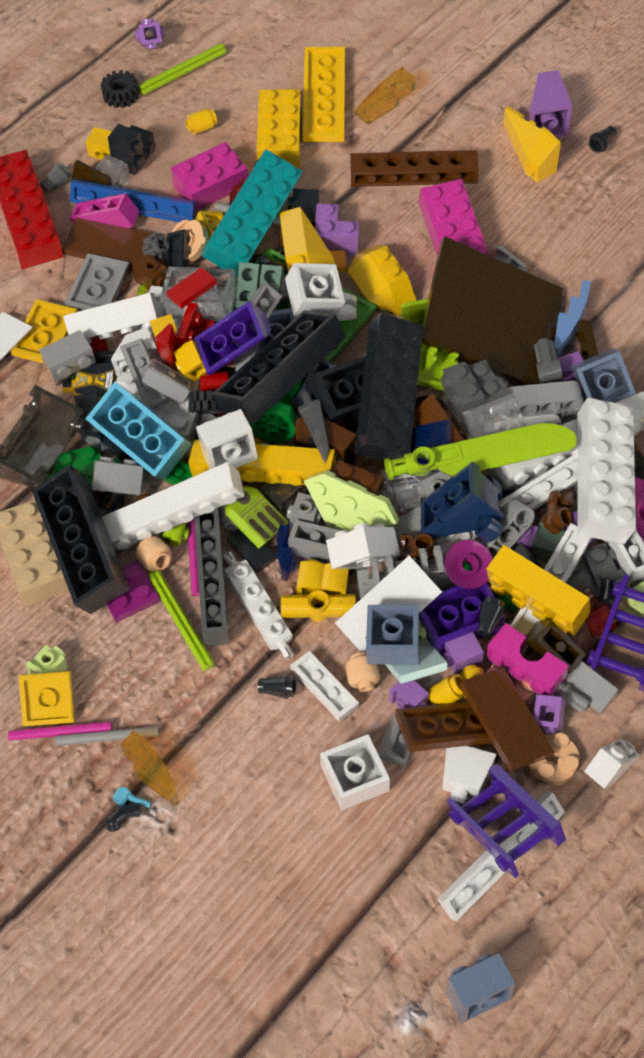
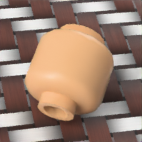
[136,536,172,572]
[345,652,381,692]

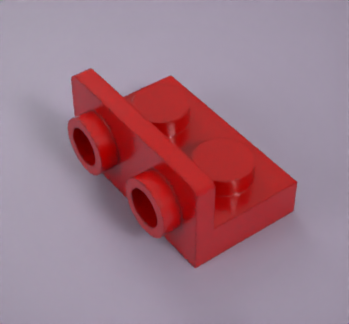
[175,303,214,349]

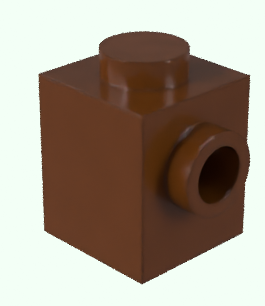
[132,254,169,291]

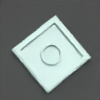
[385,639,447,684]

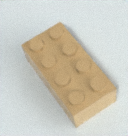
[0,500,69,607]

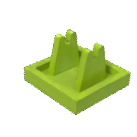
[417,343,459,392]

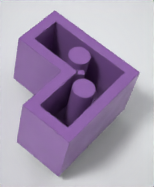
[315,204,359,255]

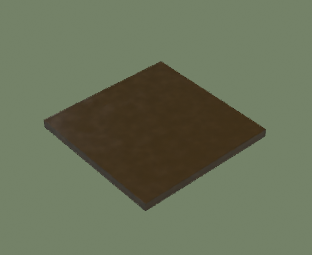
[422,236,563,386]

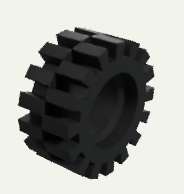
[101,70,139,108]
[188,391,222,414]

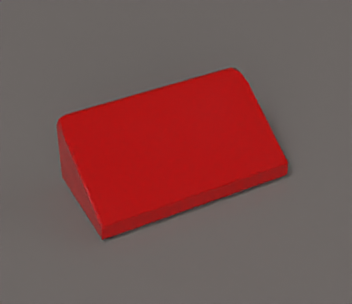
[154,323,178,371]

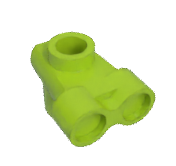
[161,522,189,546]

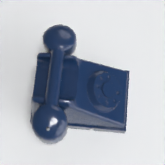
[421,461,504,543]

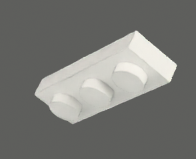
[290,651,359,722]

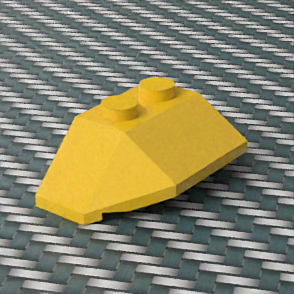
[348,245,417,316]

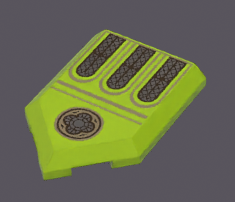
[225,486,289,549]

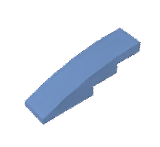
[554,280,591,358]

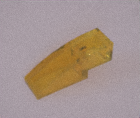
[355,67,416,125]
[120,730,179,807]

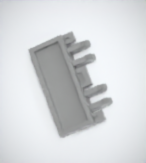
[356,545,457,600]

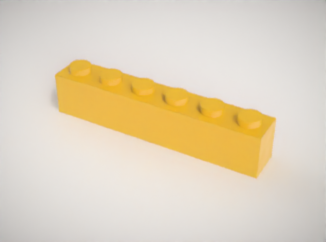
[188,440,336,486]

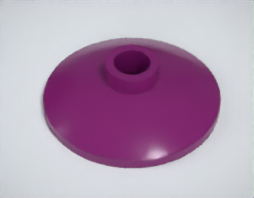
[444,540,493,589]

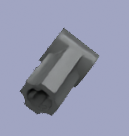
[534,338,563,384]

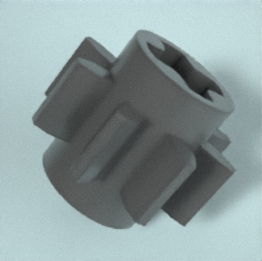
[142,233,169,261]

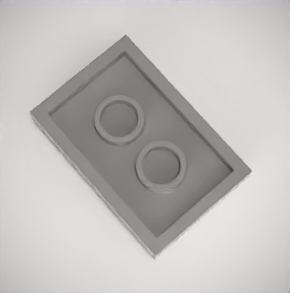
[65,253,130,312]

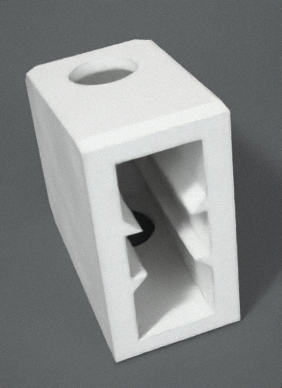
[442,746,496,807]

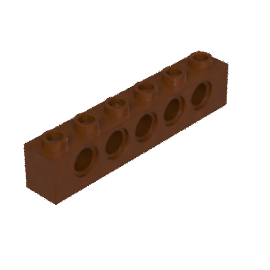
[350,150,479,187]

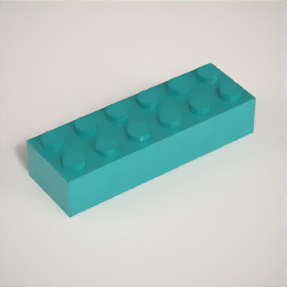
[201,149,303,278]

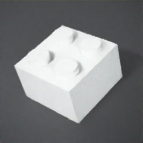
[285,263,345,317]
[196,409,258,469]
[326,523,400,569]
[320,734,390,811]

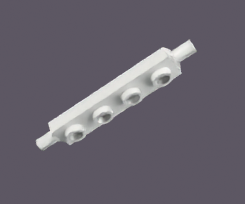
[223,551,295,660]

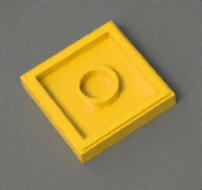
[18,670,75,726]

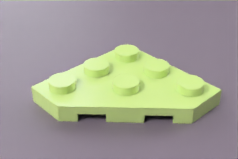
[304,470,400,532]

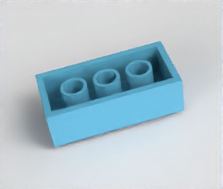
[86,382,193,481]

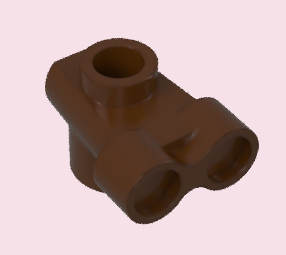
[542,491,572,534]
[398,534,438,561]

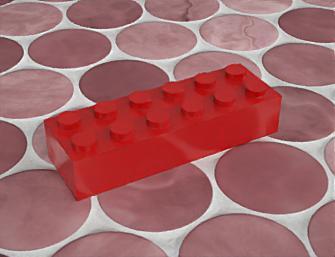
[0,149,64,269]

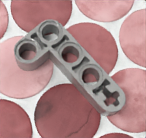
[491,381,584,424]

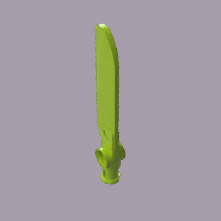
[384,423,577,480]

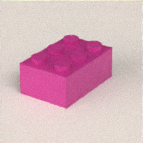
[171,142,248,211]

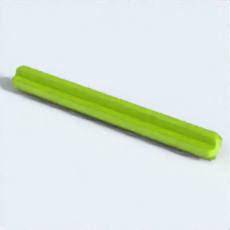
[138,44,226,95]
[149,570,214,671]

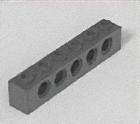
[194,508,229,646]

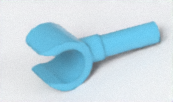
[113,787,151,808]

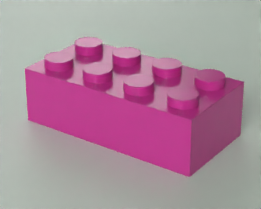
[418,179,488,257]

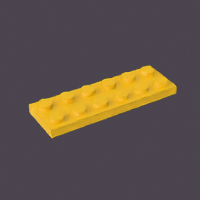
[303,47,345,142]

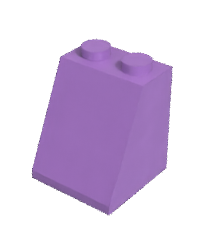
[529,70,572,138]

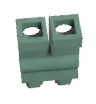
[236,262,285,311]

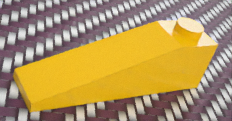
[503,106,561,183]
[279,207,335,273]

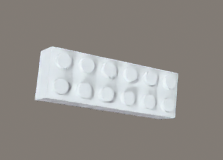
[577,398,636,544]

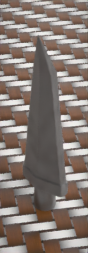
[298,392,330,463]

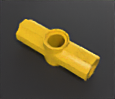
[281,590,355,622]

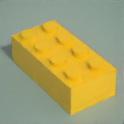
[257,89,301,168]
[486,545,590,637]

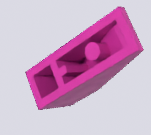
[69,193,140,228]

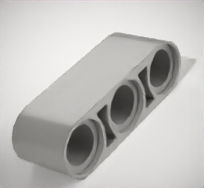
[474,500,534,559]

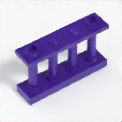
[587,574,644,692]
[447,764,566,878]

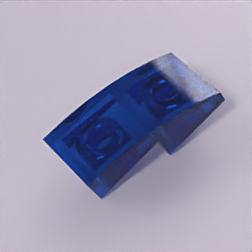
[277,524,296,581]

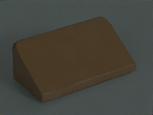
[71,160,112,186]

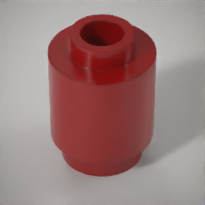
[200,371,231,391]

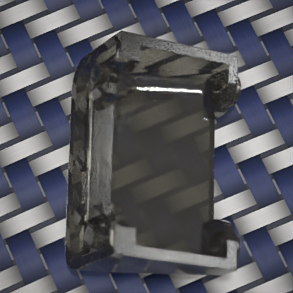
[0,385,86,488]

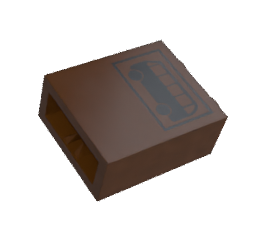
[295,416,356,465]

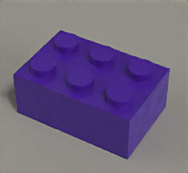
[419,582,505,655]

